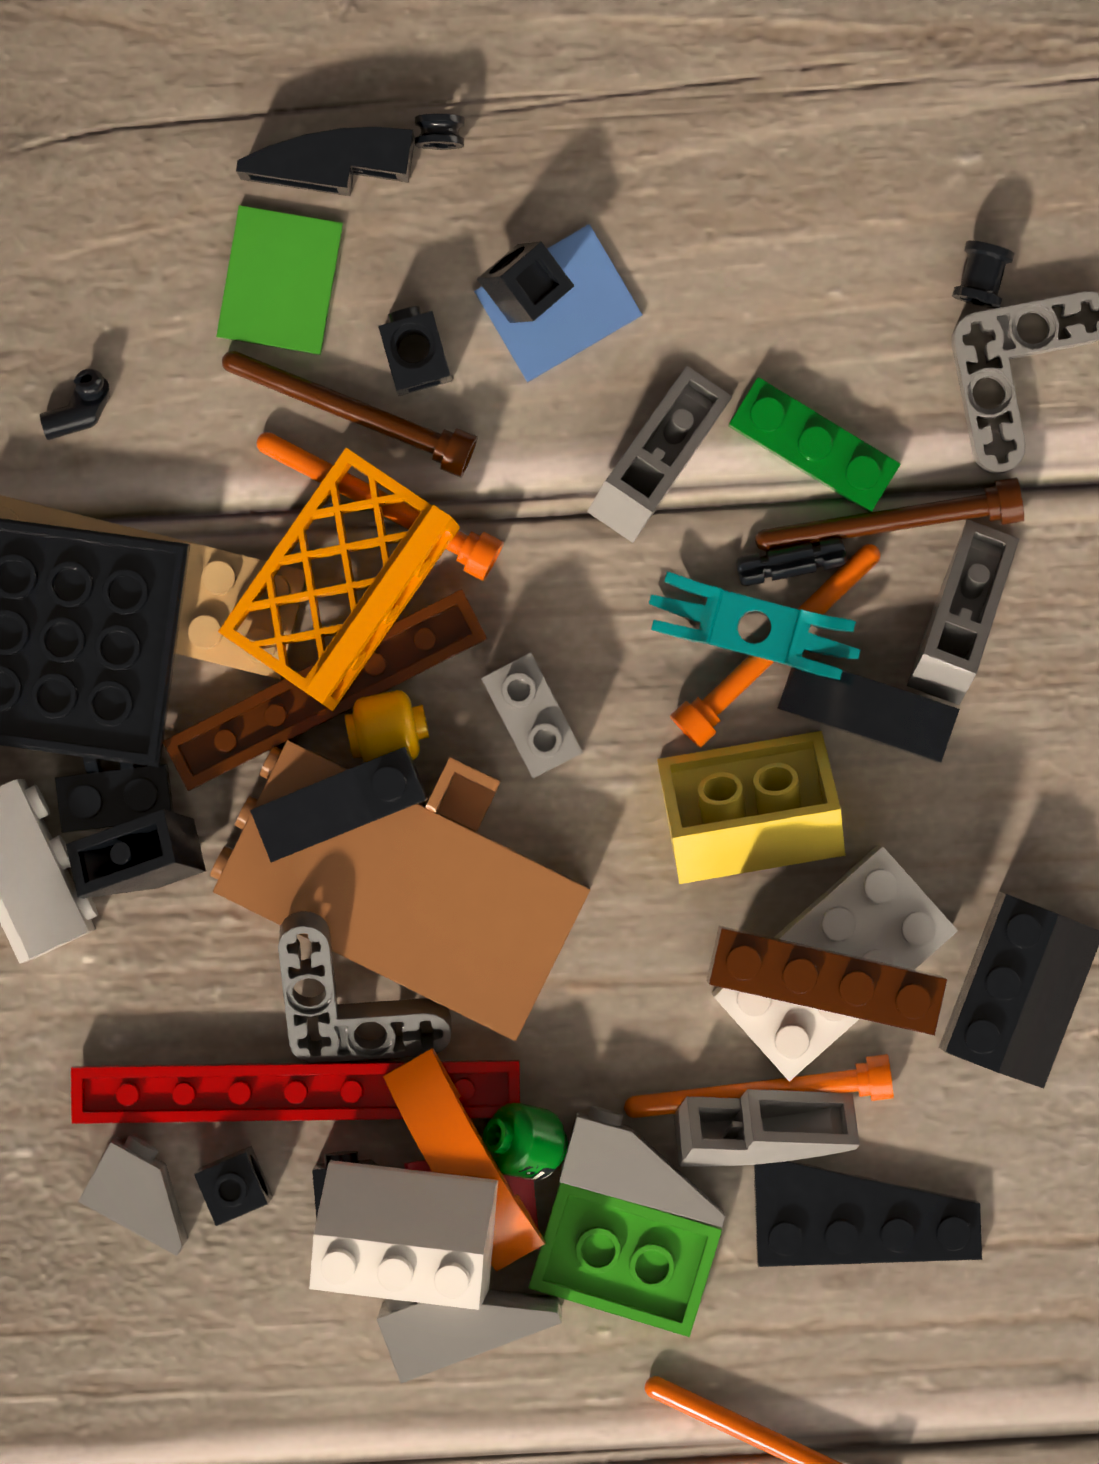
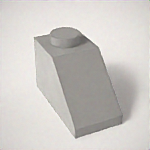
[78,1135,188,1256]

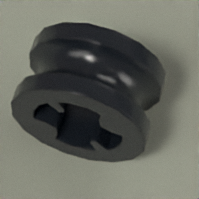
[415,113,465,150]

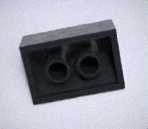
[939,892,1099,1089]

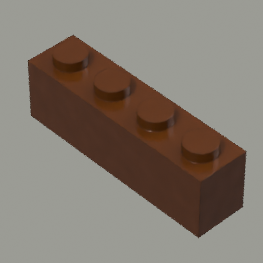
[706,925,947,1036]

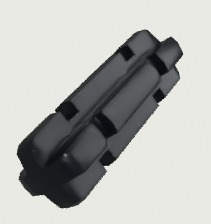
[736,537,847,586]

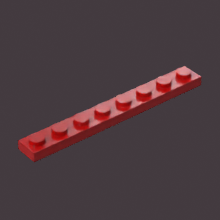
[71,1060,520,1124]

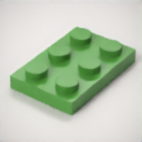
[528,1182,722,1337]

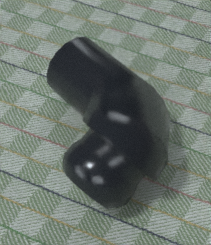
[40,368,110,440]

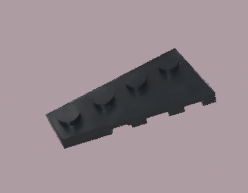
[754,1161,982,1267]

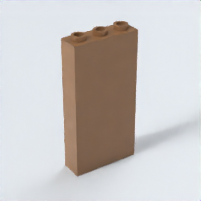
[210,740,591,1042]

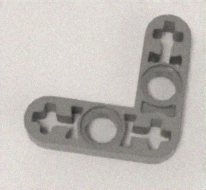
[952,291,1099,474]

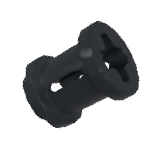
[952,240,1015,308]

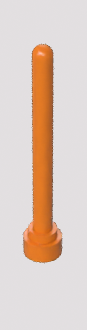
[256,432,504,581]
[670,544,881,748]
[624,1054,894,1118]
[644,1376,843,1464]

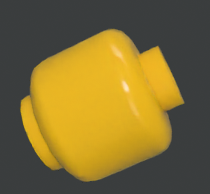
[345,690,430,763]

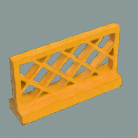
[218,448,460,711]

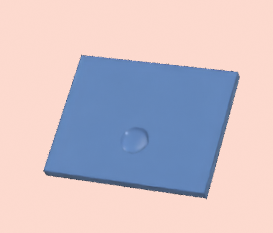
[474,224,643,383]

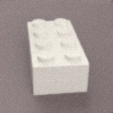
[712,845,958,1082]

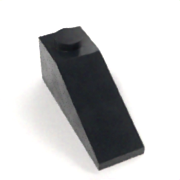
[250,747,429,863]

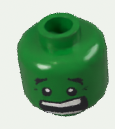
[483,1103,568,1180]

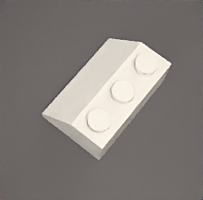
[0,779,98,964]
[309,1160,498,1310]

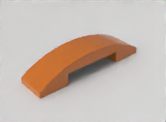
[383,1048,546,1272]

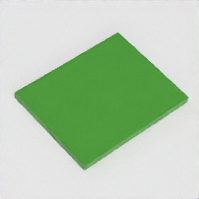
[216,205,343,355]

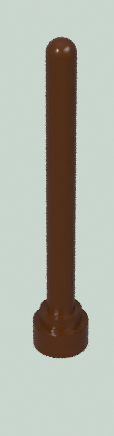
[222,351,478,478]
[755,477,1024,551]

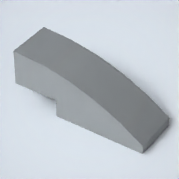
[673,1089,860,1167]

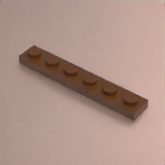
[163,589,488,791]

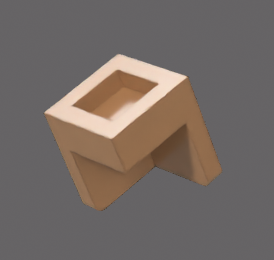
[425,757,502,832]

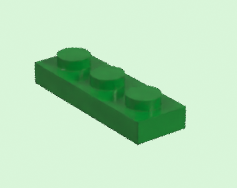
[728,377,901,512]

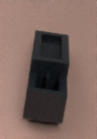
[236,127,415,196]
[777,667,960,763]

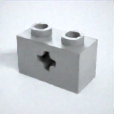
[481,652,583,779]

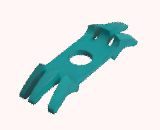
[649,572,861,680]

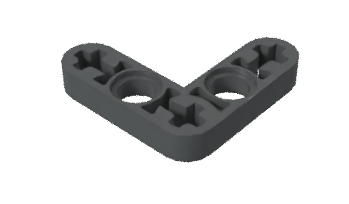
[278,911,452,1063]

